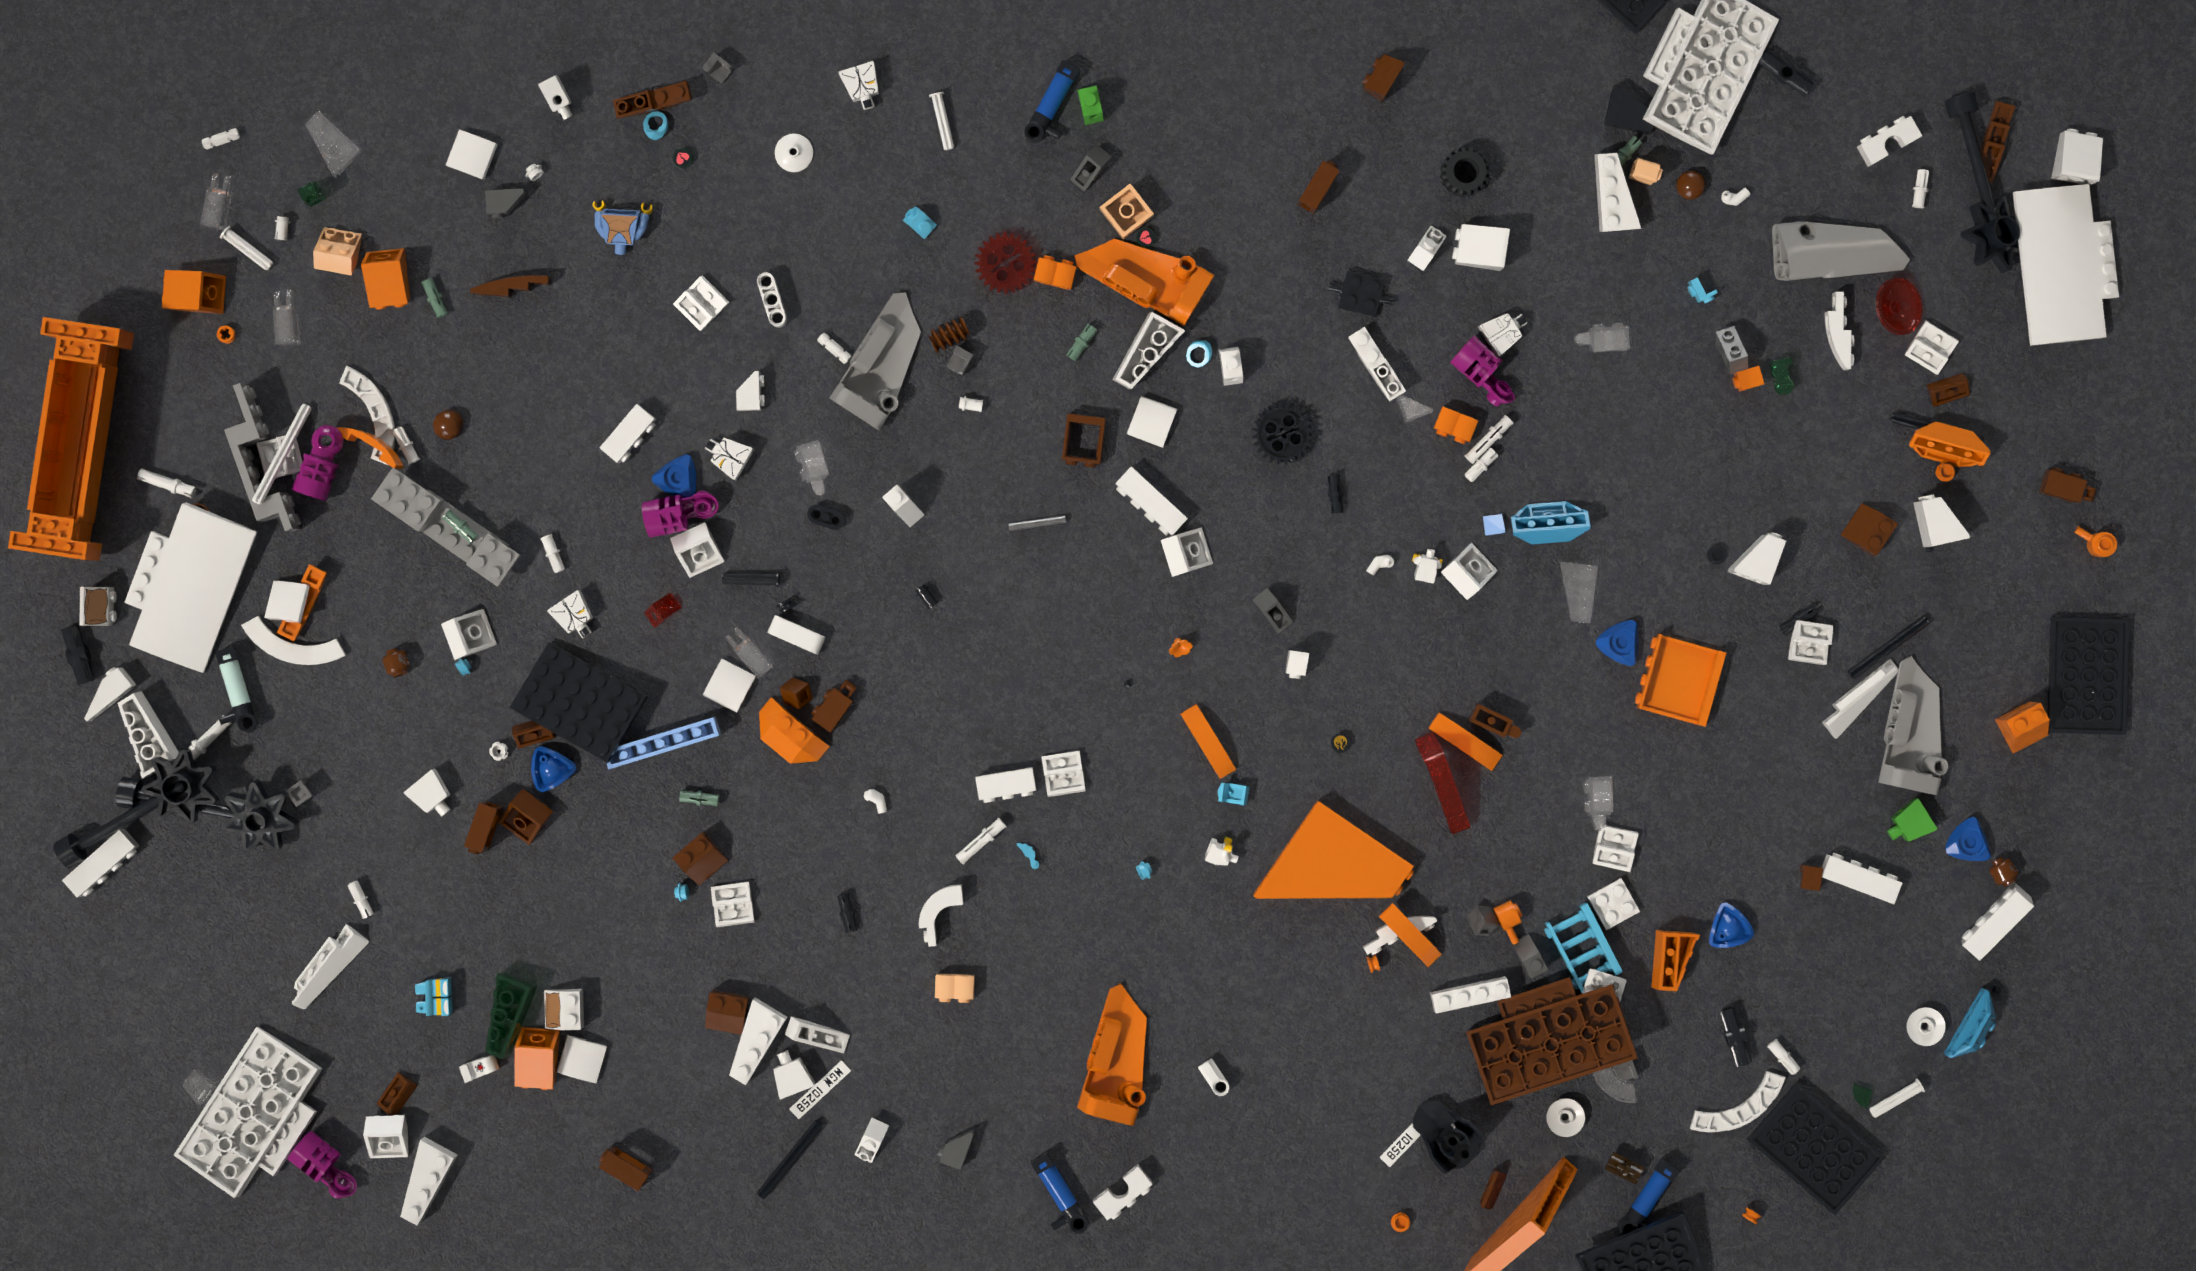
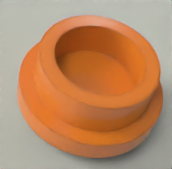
[1935,462,1955,482]
[1391,1212,1410,1232]

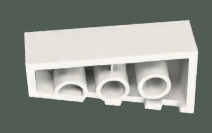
[1594,153,1641,232]
[1112,312,1185,389]
[118,691,179,778]
[1961,882,2034,961]
[729,998,787,1085]
[400,1137,458,1226]

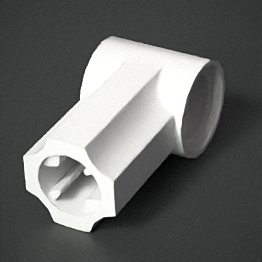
[1198,1058,1229,1096]

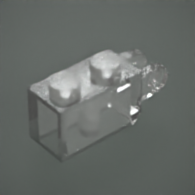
[200,173,231,231]
[272,290,300,346]
[1574,323,1630,352]
[794,440,829,496]
[725,627,774,679]
[1583,776,1613,832]

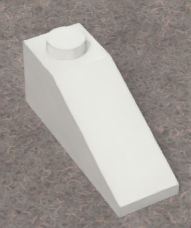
[84,667,137,721]
[785,1017,850,1053]

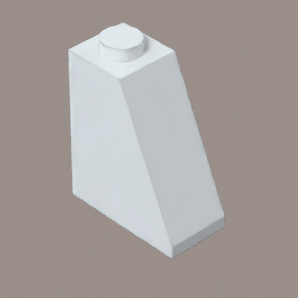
[882,485,924,528]

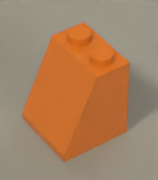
[361,248,410,310]
[162,270,226,314]
[1995,702,2050,754]
[515,1027,560,1090]

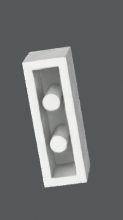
[600,404,656,464]
[975,767,1036,803]

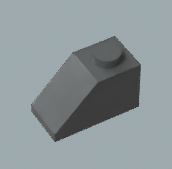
[1070,145,1112,192]
[485,188,527,219]
[1252,588,1293,634]
[1511,934,1548,979]
[937,1130,974,1170]

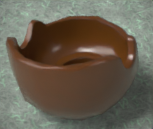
[1676,170,1706,200]
[433,409,464,440]

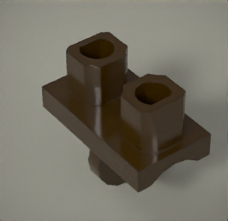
[1604,1152,1645,1185]

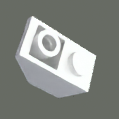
[1408,226,1446,271]
[736,371,765,411]
[855,1118,889,1163]

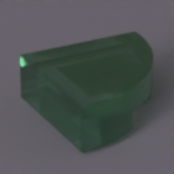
[1852,1084,1873,1109]

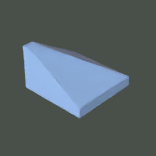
[1483,514,1505,535]

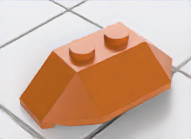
[1909,422,1990,467]
[759,697,830,764]

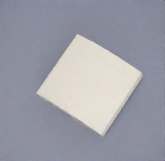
[446,130,498,180]
[673,275,729,331]
[1905,320,1959,375]
[1127,395,1177,448]
[256,435,303,479]
[264,581,310,623]
[1788,620,1833,665]
[703,659,756,713]
[1042,751,1086,797]
[1592,824,1638,872]
[711,882,755,927]
[557,1035,607,1083]

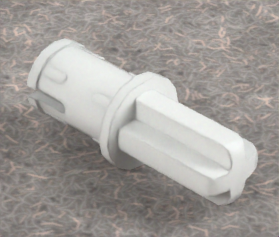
[1912,169,1929,208]
[393,426,420,464]
[1465,448,1498,482]
[540,534,565,573]
[348,881,374,919]
[1767,1039,1800,1075]

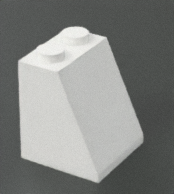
[2051,129,2103,186]
[1452,224,1510,271]
[1913,494,1970,547]
[1728,532,1786,585]

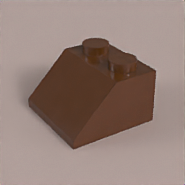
[1362,54,1405,101]
[1840,503,1898,556]
[499,789,553,845]
[672,832,729,886]
[705,990,750,1035]

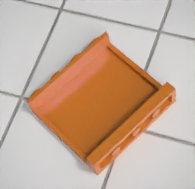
[1635,634,1726,727]

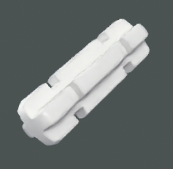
[202,128,240,149]
[817,333,851,364]

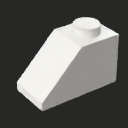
[1285,650,1309,679]

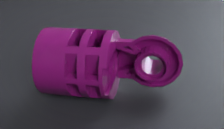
[1450,336,1515,406]
[292,425,344,501]
[642,491,718,538]
[287,1131,357,1199]

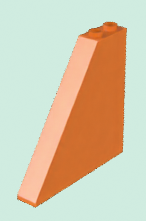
[1253,800,1414,899]
[1464,1157,1578,1271]

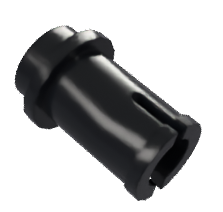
[915,584,938,609]

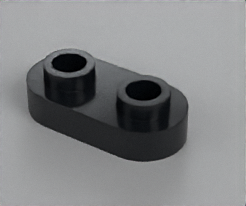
[807,505,845,530]

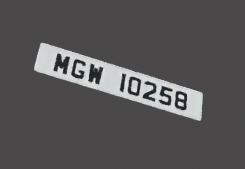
[790,1061,851,1119]
[1380,1124,1420,1167]

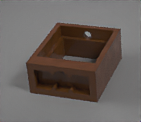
[1297,160,1340,214]
[1062,414,1106,468]
[464,801,504,855]
[599,1146,653,1191]

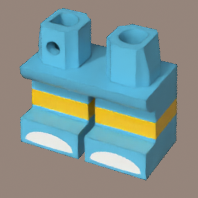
[415,978,453,1016]

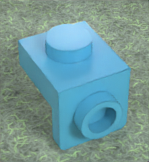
[903,206,937,239]
[1687,277,1718,304]
[1218,782,1250,805]

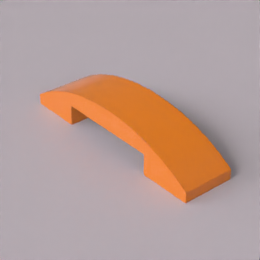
[336,427,403,469]
[277,564,327,641]
[1181,704,1236,779]
[1429,713,1503,771]
[1379,903,1442,967]

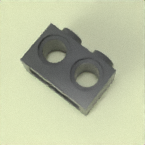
[1716,326,1748,374]

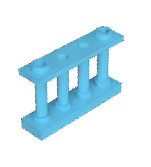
[1544,902,1623,993]

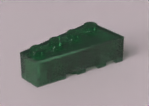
[485,972,537,1059]

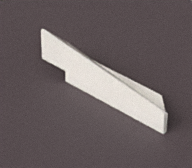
[1822,659,1899,739]
[292,924,369,1009]

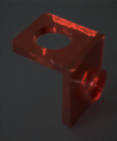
[644,593,681,628]

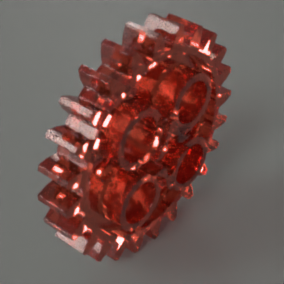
[974,232,1037,295]

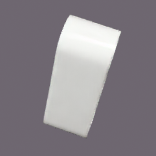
[757,272,787,328]
[767,615,826,655]

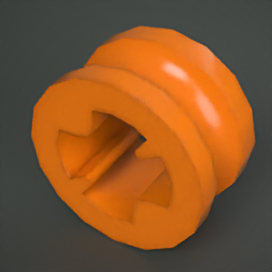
[217,325,236,344]
[1366,954,1380,973]
[1742,1207,1762,1224]

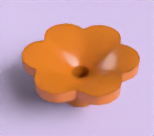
[1169,638,1193,657]

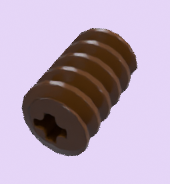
[928,316,971,353]

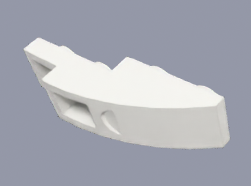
[1825,292,1854,370]
[1348,327,1406,402]
[1362,916,1437,955]

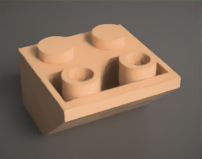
[313,227,362,276]

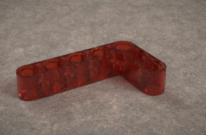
[1415,732,1471,835]

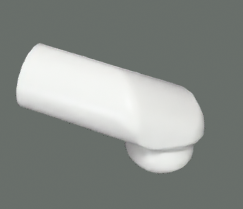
[1721,188,1750,206]
[1366,555,1394,576]
[864,789,887,814]

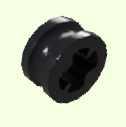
[776,598,795,614]

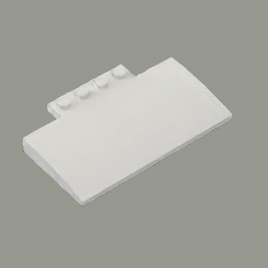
[1643,0,1779,155]
[2013,184,2119,346]
[124,502,257,673]
[174,1027,322,1198]

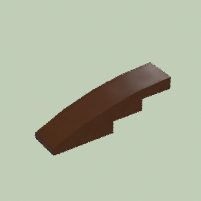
[1974,100,2015,183]
[470,275,551,297]

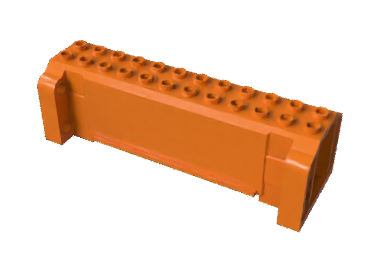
[8,317,134,561]

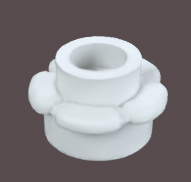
[525,164,544,181]
[489,742,508,761]

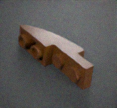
[613,81,693,119]

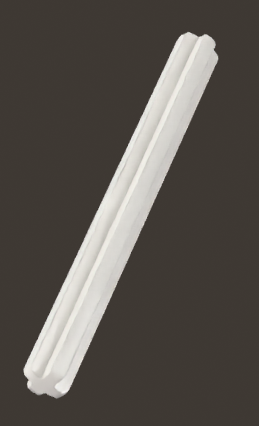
[252,404,311,505]

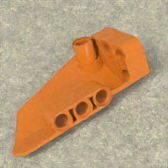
[1075,239,1214,327]
[1077,984,1147,1126]

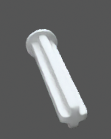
[929,92,954,150]
[220,226,273,270]
[1869,1078,1925,1118]

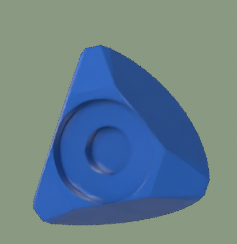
[652,454,696,498]
[1596,620,1639,666]
[531,746,576,792]
[1945,817,1991,861]
[1709,903,1754,948]

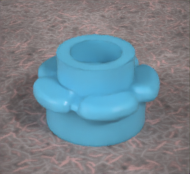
[455,658,472,676]
[1136,861,1152,880]
[674,883,689,902]

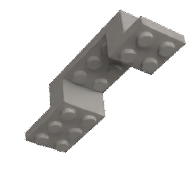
[224,383,301,532]
[371,468,521,587]

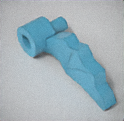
[1017,843,1039,869]

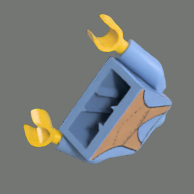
[593,200,653,255]

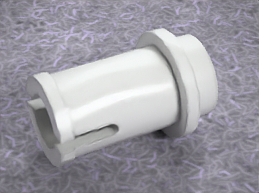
[274,216,290,241]
[959,396,983,412]

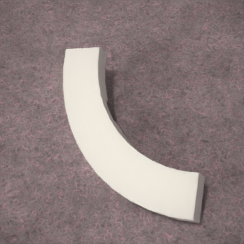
[339,366,395,466]
[241,616,346,665]
[1690,1071,1786,1132]

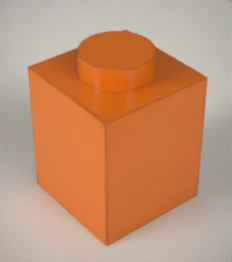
[1732,366,1764,392]

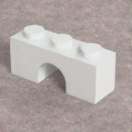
[1857,116,1922,167]
[1093,1164,1152,1220]

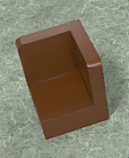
[779,678,813,709]
[1799,864,1823,891]

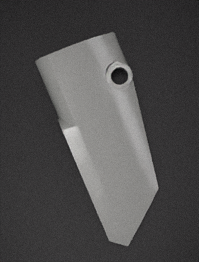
[1772,221,1910,281]
[830,292,921,430]
[1878,656,1948,796]

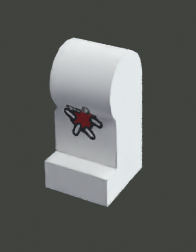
[459,1054,499,1083]

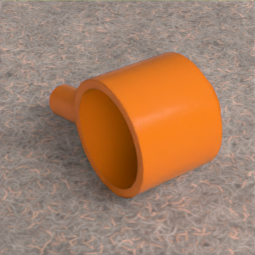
[2074,526,2117,557]
[1493,900,1523,945]

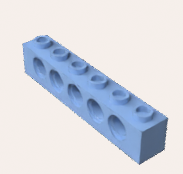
[607,717,721,769]

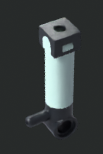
[215,647,257,733]

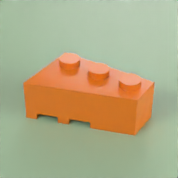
[1651,930,1700,991]

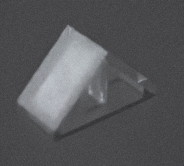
[1395,395,1433,423]
[182,1070,218,1105]

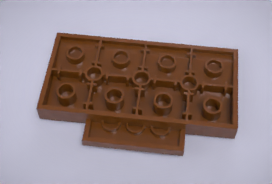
[1466,977,1638,1105]

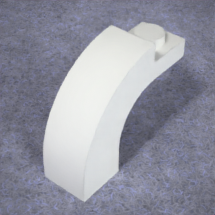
[919,884,964,947]

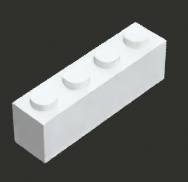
[1115,467,1188,536]
[62,829,140,898]
[1822,853,1902,904]
[1430,976,1511,1013]

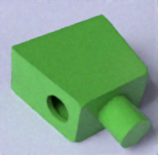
[1077,85,1104,125]
[1887,797,1937,841]

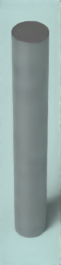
[1008,515,1066,531]

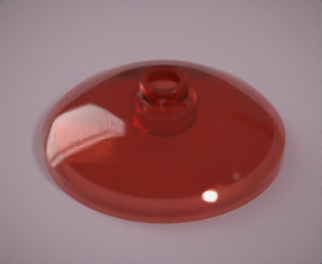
[1876,278,1923,335]

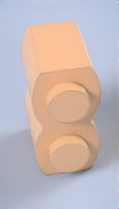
[1629,158,1662,185]
[935,974,975,1003]

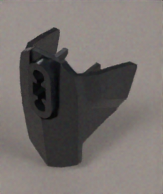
[1412,1100,1485,1174]

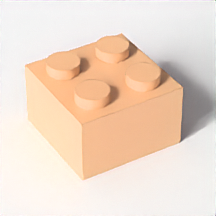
[1100,184,1154,240]

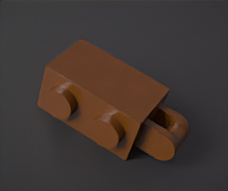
[2039,468,2097,503]
[811,680,857,732]
[1468,703,1521,738]

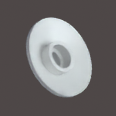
[775,134,813,172]
[1907,1007,1945,1046]
[1546,1098,1585,1137]

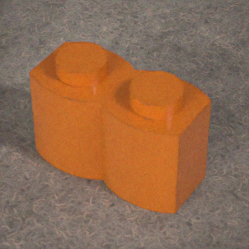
[1034,255,1076,290]
[1433,406,1478,444]

